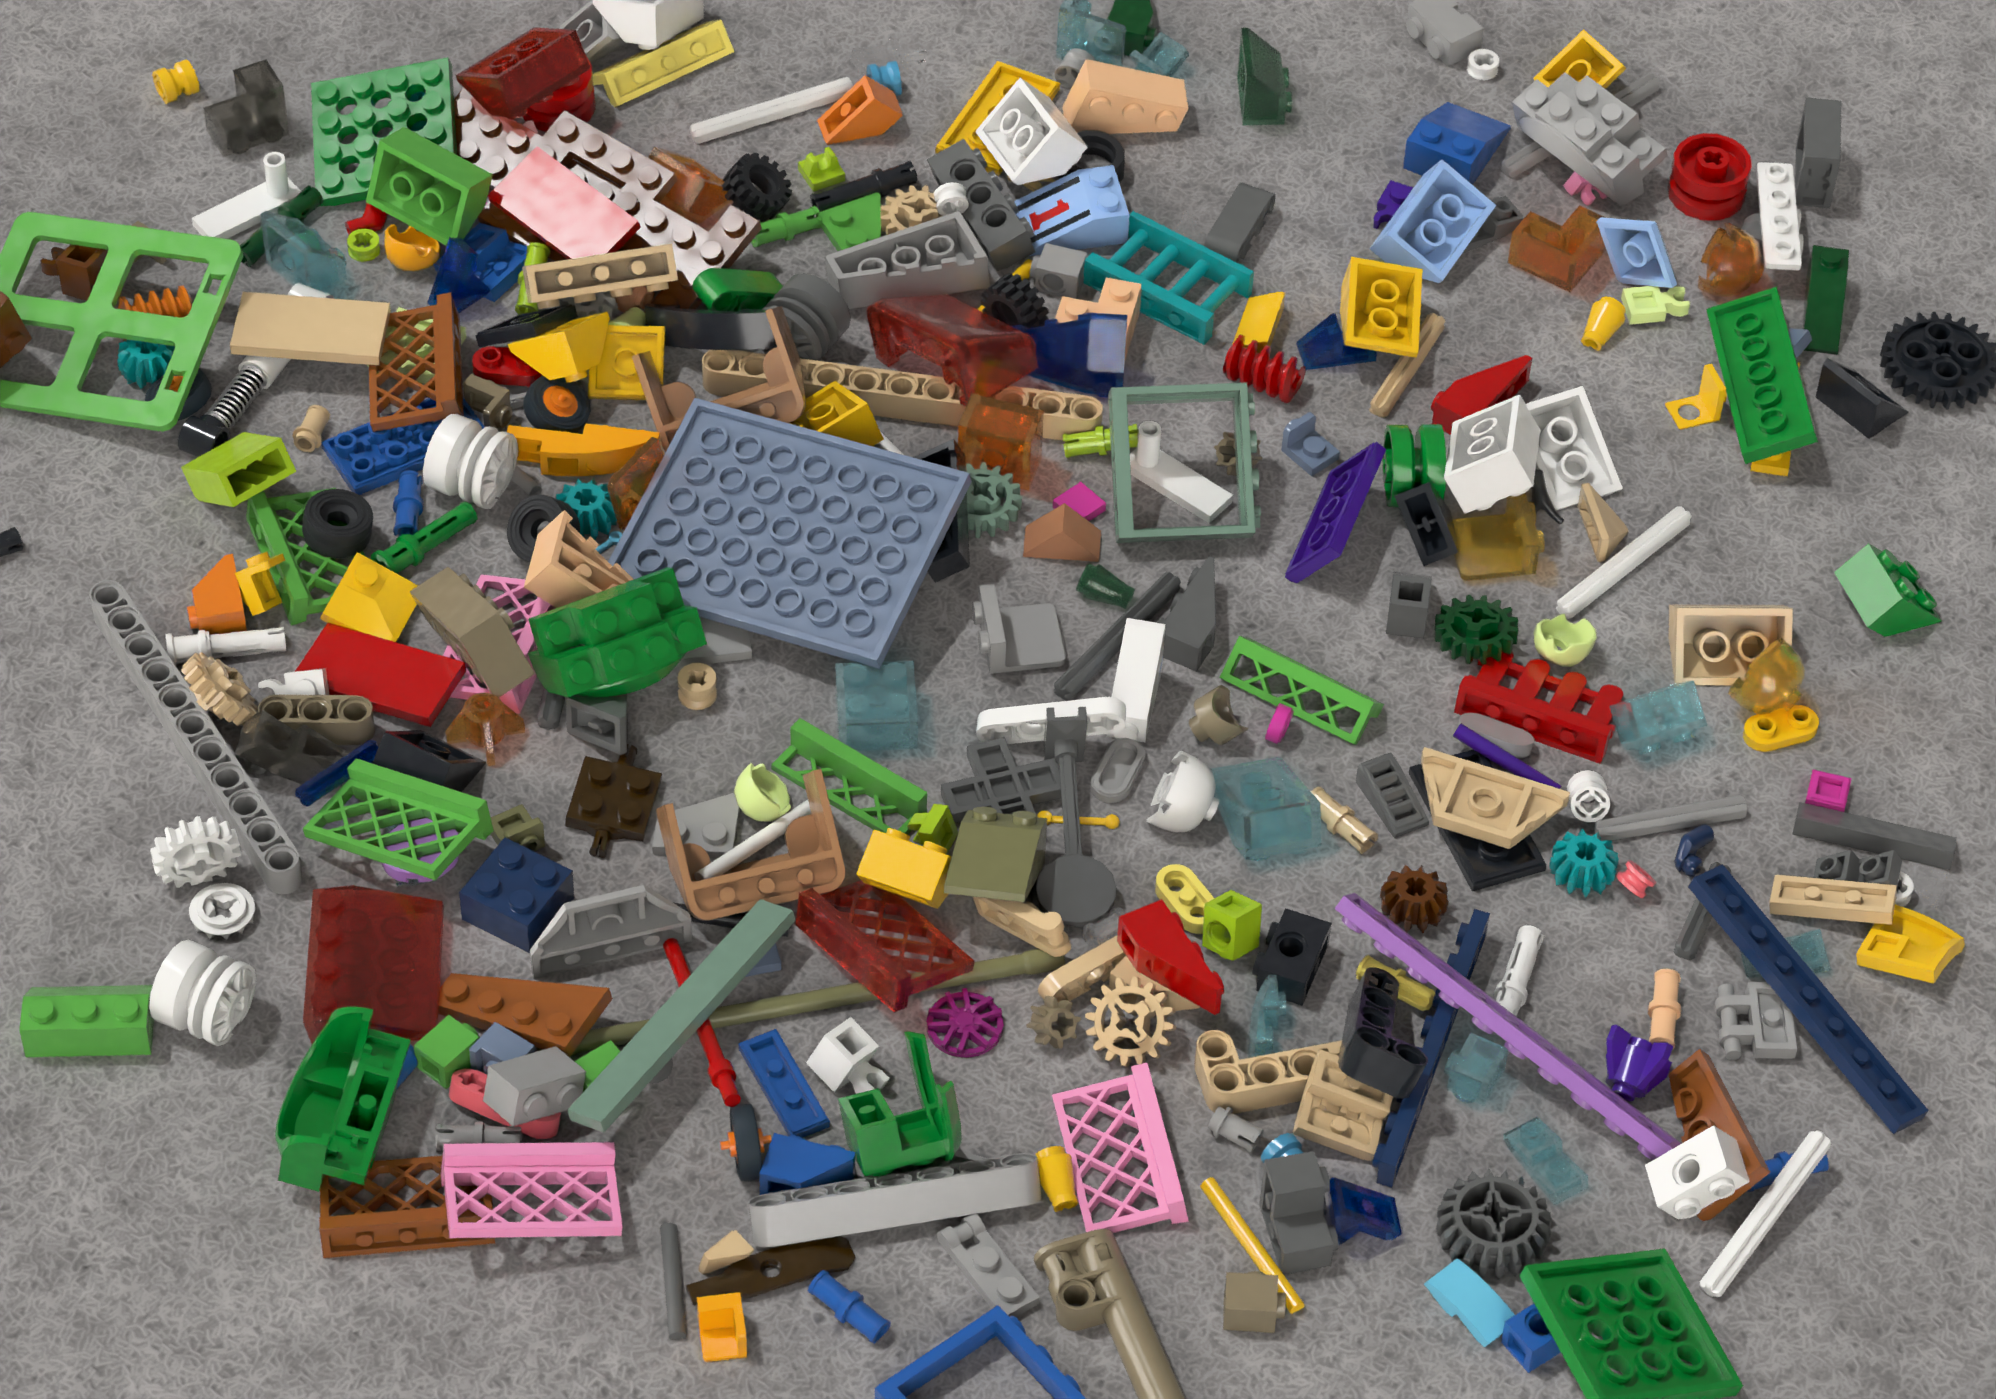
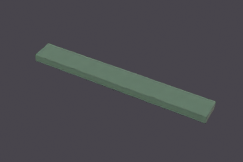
[567,899,796,1133]

